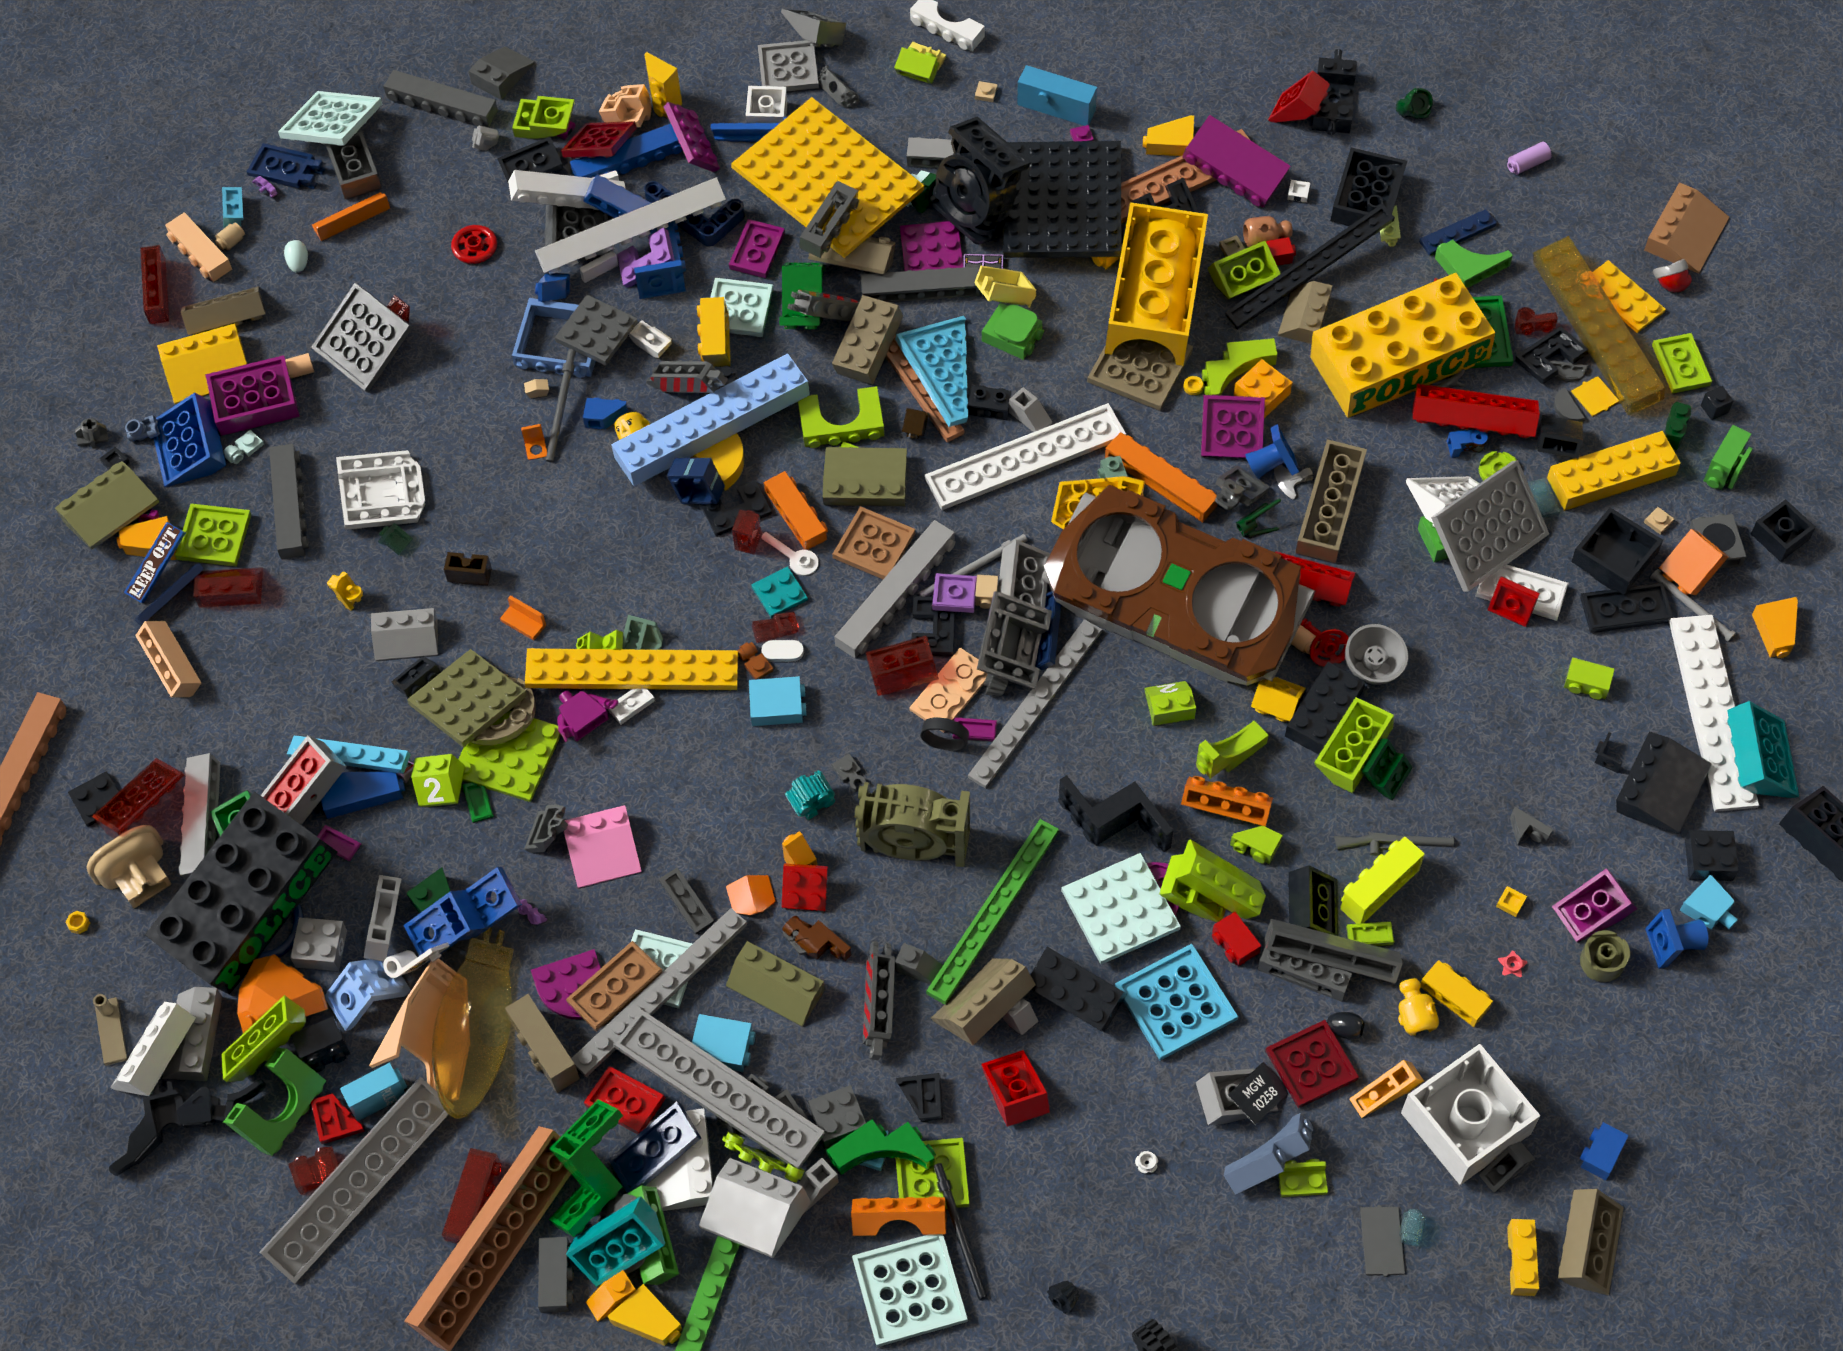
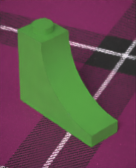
[1435,240,1513,288]

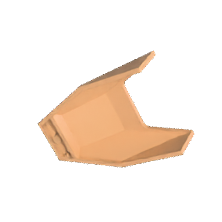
[369,958,470,1104]

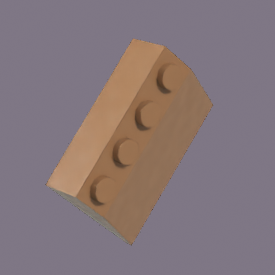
[1644,182,1729,274]

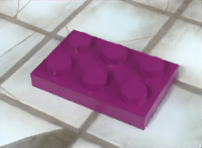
[729,219,785,278]

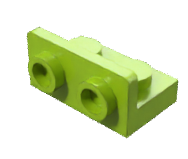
[1278,1159,1328,1197]

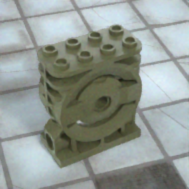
[854,782,971,867]

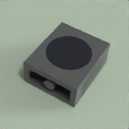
[1688,514,1746,569]

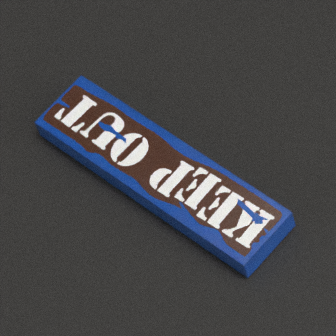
[124,522,186,603]

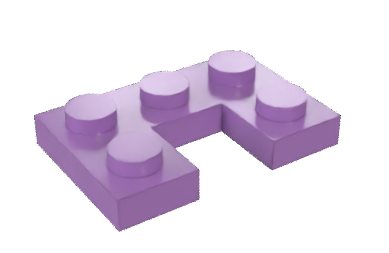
[617,227,675,288]

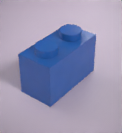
[1579,1122,1628,1180]

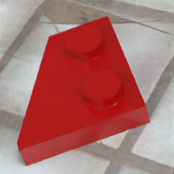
[311,1094,365,1144]

